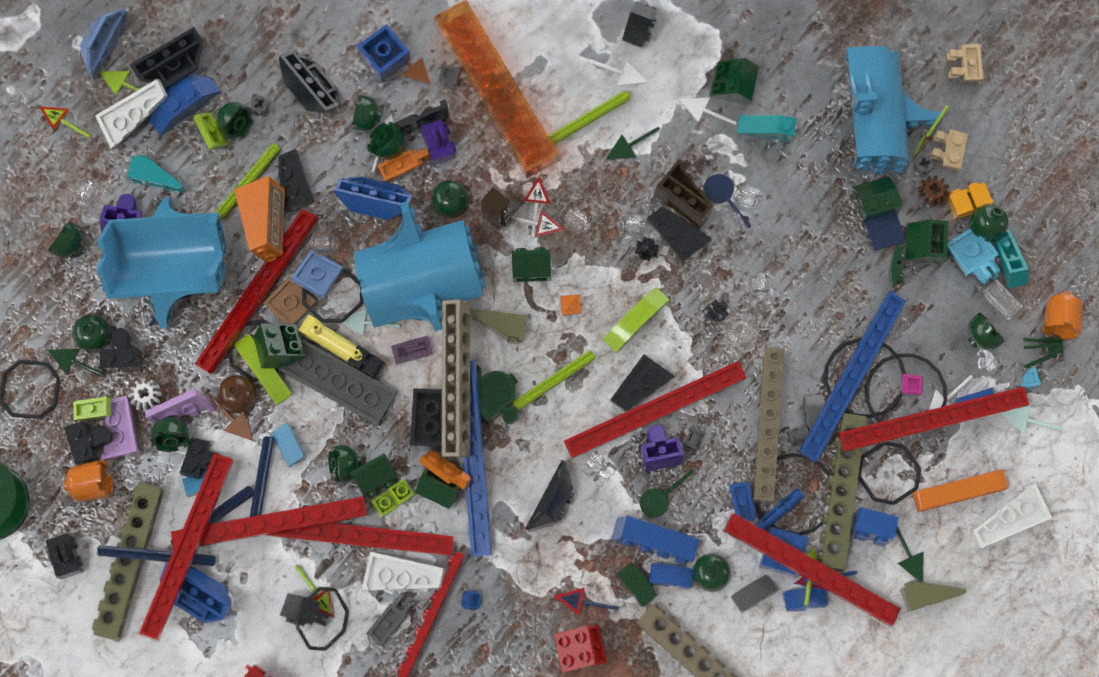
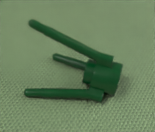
[1023,337,1064,368]

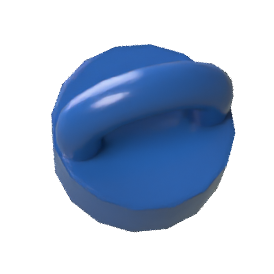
[461,590,481,610]

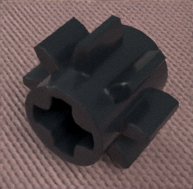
[635,237,659,261]
[706,299,729,323]

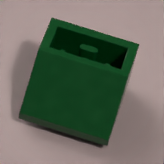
[710,58,759,103]
[905,220,949,264]
[512,247,551,283]
[253,323,305,369]

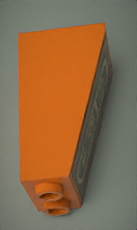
[234,176,285,262]

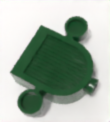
[476,364,518,425]

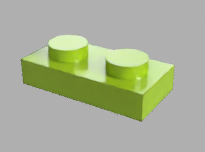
[193,112,227,150]
[73,396,111,421]

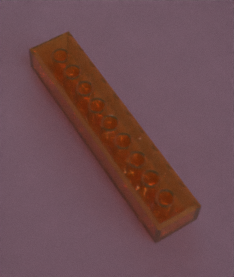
[433,0,559,179]

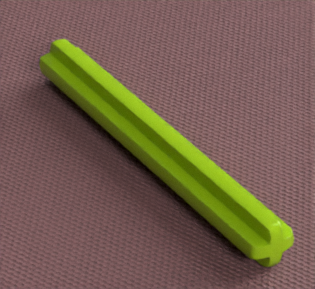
[548,90,630,145]
[215,143,281,220]
[513,350,595,410]

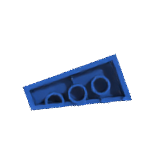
[611,516,700,565]

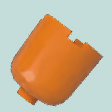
[1042,291,1084,340]
[63,460,113,502]

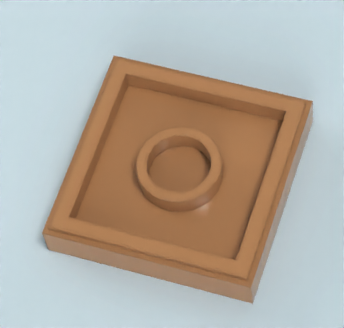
[263,276,317,324]

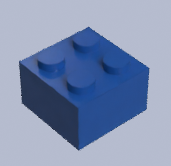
[357,24,411,81]
[850,507,899,547]
[759,527,809,578]

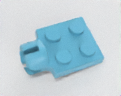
[947,229,1001,284]

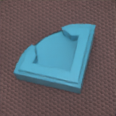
[1021,367,1041,390]

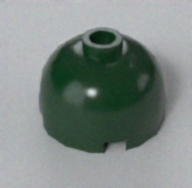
[352,94,382,133]
[216,101,254,140]
[367,122,405,160]
[431,180,469,218]
[969,203,1009,242]
[47,220,84,259]
[967,312,1005,351]
[72,314,111,353]
[151,416,190,452]
[328,445,361,484]
[692,553,731,593]

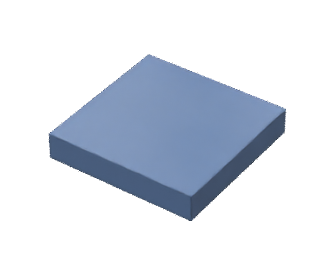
[291,249,344,299]

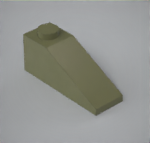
[470,308,526,344]
[900,580,967,612]

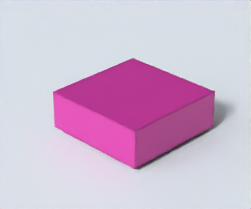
[901,374,922,396]

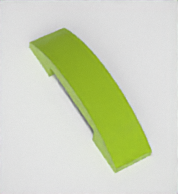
[603,287,670,353]
[233,334,292,406]

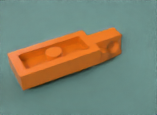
[377,148,431,183]
[419,449,471,490]

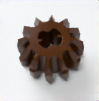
[917,175,950,208]

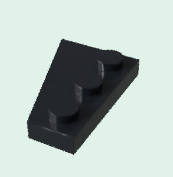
[393,99,450,136]
[278,149,315,214]
[647,207,712,263]
[610,354,675,412]

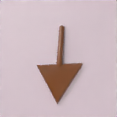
[401,57,431,85]
[208,394,253,441]

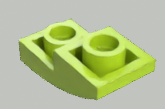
[370,479,415,518]

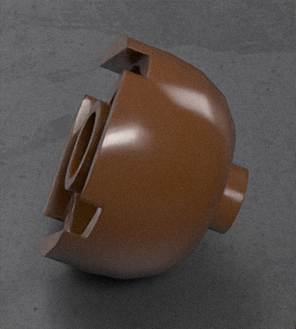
[218,375,257,414]

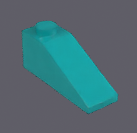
[737,115,797,143]
[127,155,186,194]
[993,229,1029,288]

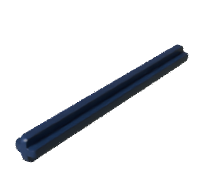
[97,545,216,566]

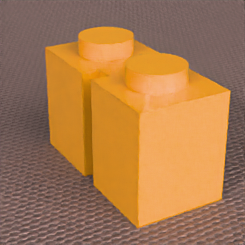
[947,182,993,220]

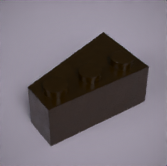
[653,159,713,228]
[481,187,524,230]

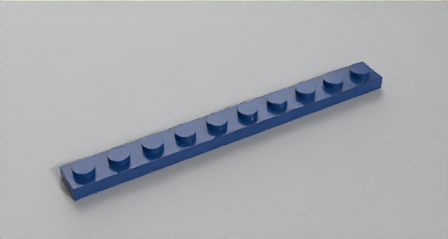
[798,291,906,462]
[463,361,492,557]

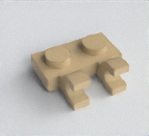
[946,44,984,82]
[929,130,968,171]

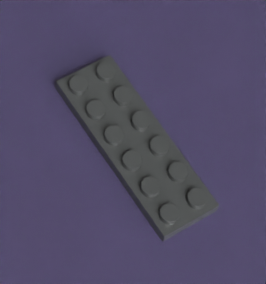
[278,338,397,426]

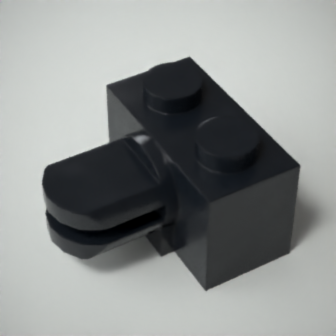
[622,1,657,48]
[99,328,142,373]
[64,421,113,465]
[45,533,84,580]
[280,593,330,627]

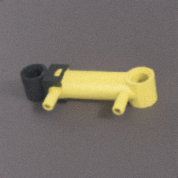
[298,315,386,380]

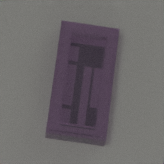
[391,335,433,365]

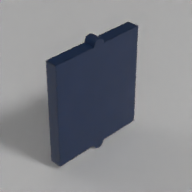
[864,213,906,251]

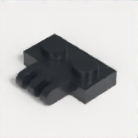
[179,437,220,479]

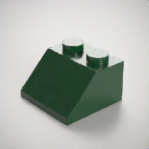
[852,176,903,222]
[350,453,399,498]
[415,464,464,509]

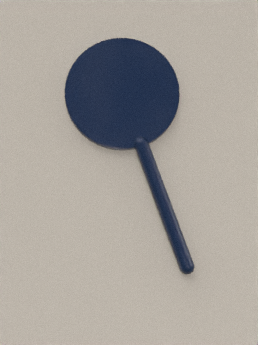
[704,174,751,228]

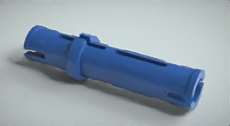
[754,488,805,531]

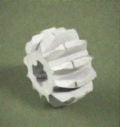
[128,378,162,411]

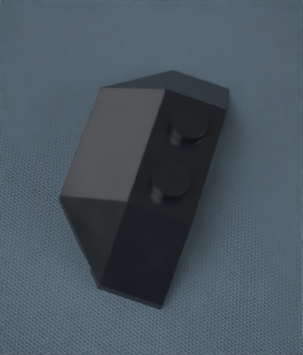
[130,27,204,88]
[279,50,339,113]
[525,460,575,532]

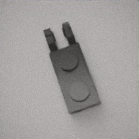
[366,592,415,647]

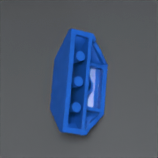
[149,74,221,136]
[334,177,413,220]
[159,562,231,623]

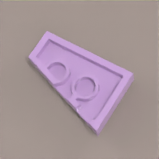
[145,389,216,424]
[100,396,139,461]

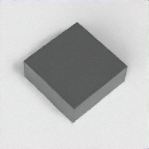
[438,64,460,87]

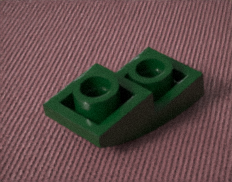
[889,244,905,288]
[616,562,657,607]

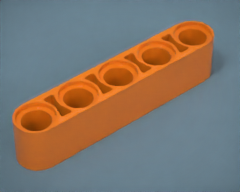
[912,469,1009,512]

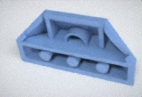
[80,9,129,80]

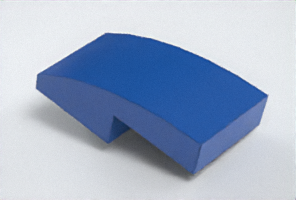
[649,563,693,589]
[783,588,828,612]

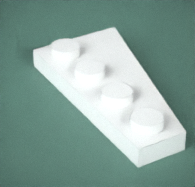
[95,79,168,149]
[972,483,1052,549]
[362,552,445,591]

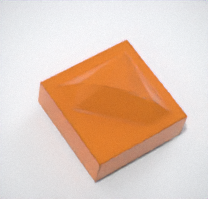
[560,294,581,316]

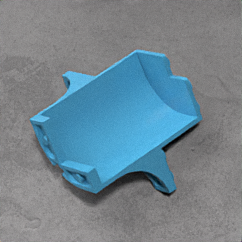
[845,46,943,174]
[97,198,227,329]
[354,201,486,331]

